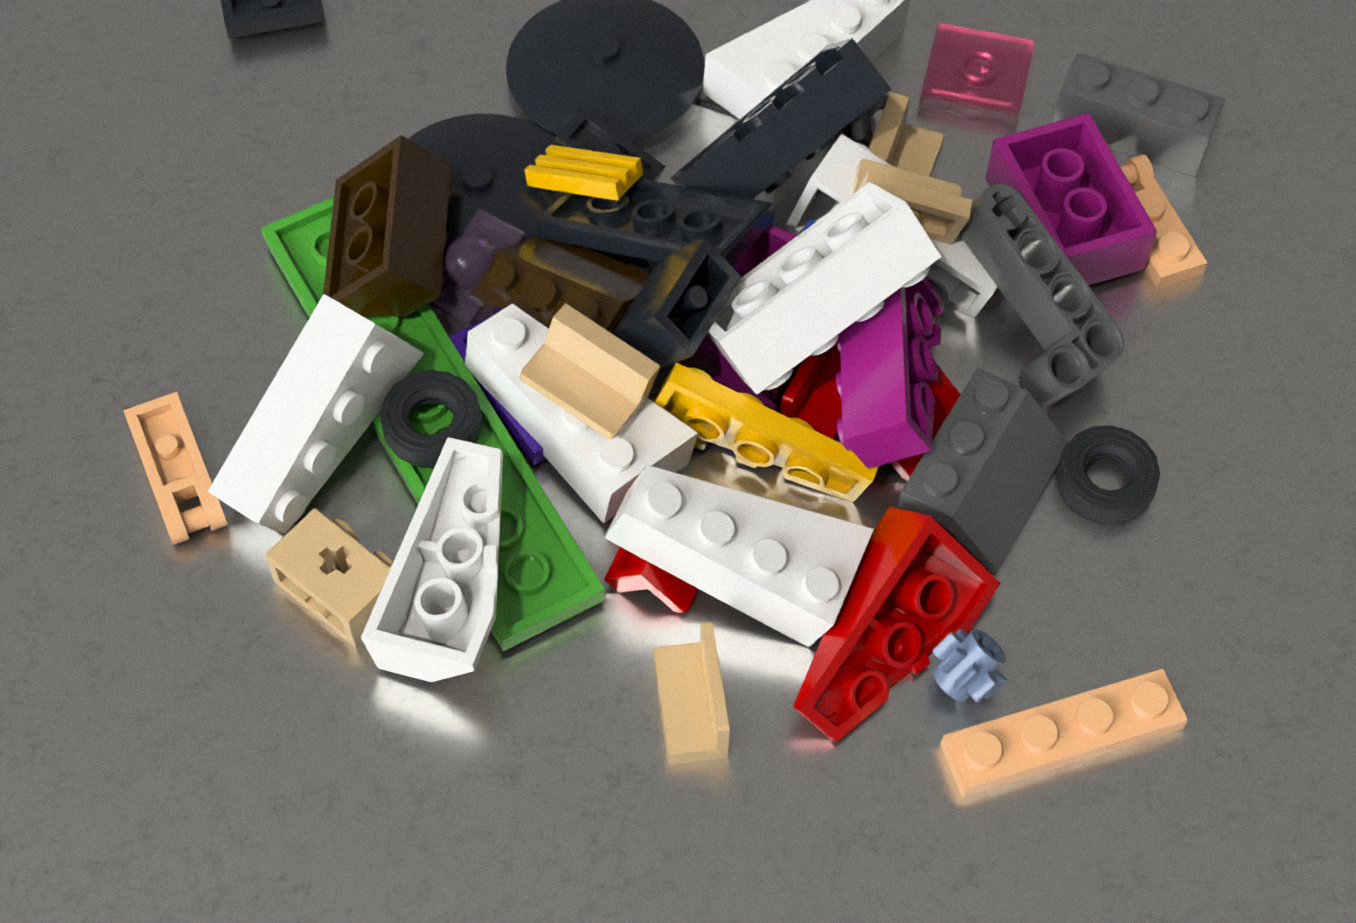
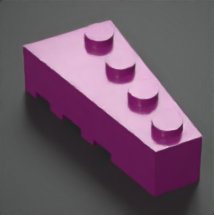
[836,276,944,469]

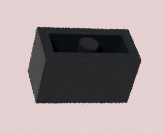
[613,238,741,368]

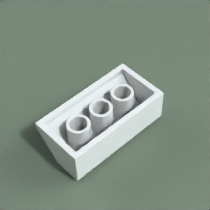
[707,182,942,395]

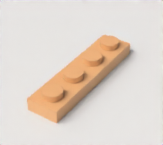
[940,669,1188,798]

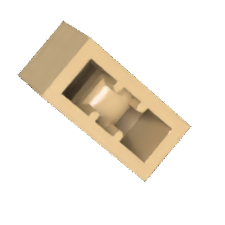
[265,508,394,648]

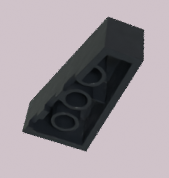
[670,38,892,199]

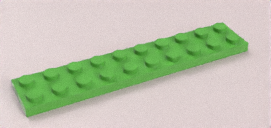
[261,197,606,651]

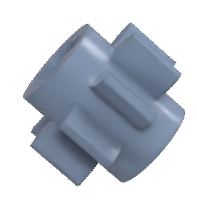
[932,629,1007,703]

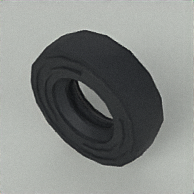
[380,370,482,468]
[1057,425,1160,523]

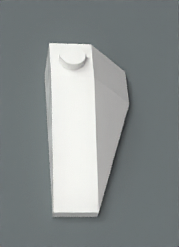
[361,437,503,682]

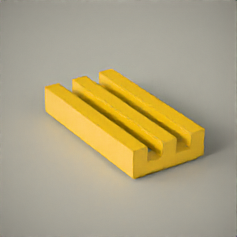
[524,145,643,201]

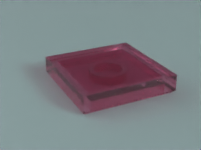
[919,23,1035,126]

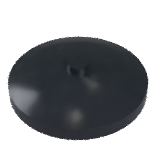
[506,0,704,150]
[408,114,565,290]

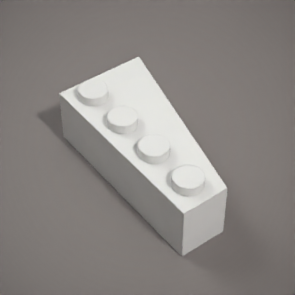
[703,0,910,119]
[783,134,998,318]
[208,294,424,534]

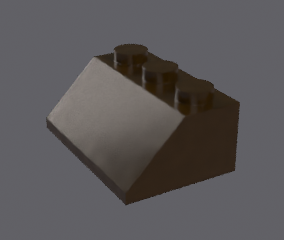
[323,135,451,317]
[470,237,651,335]

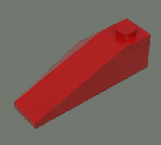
[792,506,1001,742]

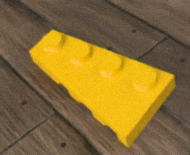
[652,362,879,503]

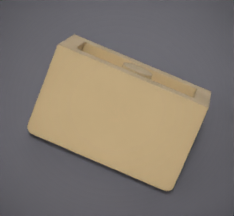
[869,92,944,177]
[853,159,972,245]
[519,303,660,439]
[653,622,730,765]

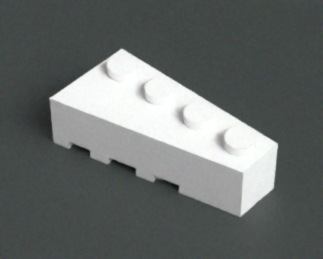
[465,304,698,524]
[604,465,874,648]

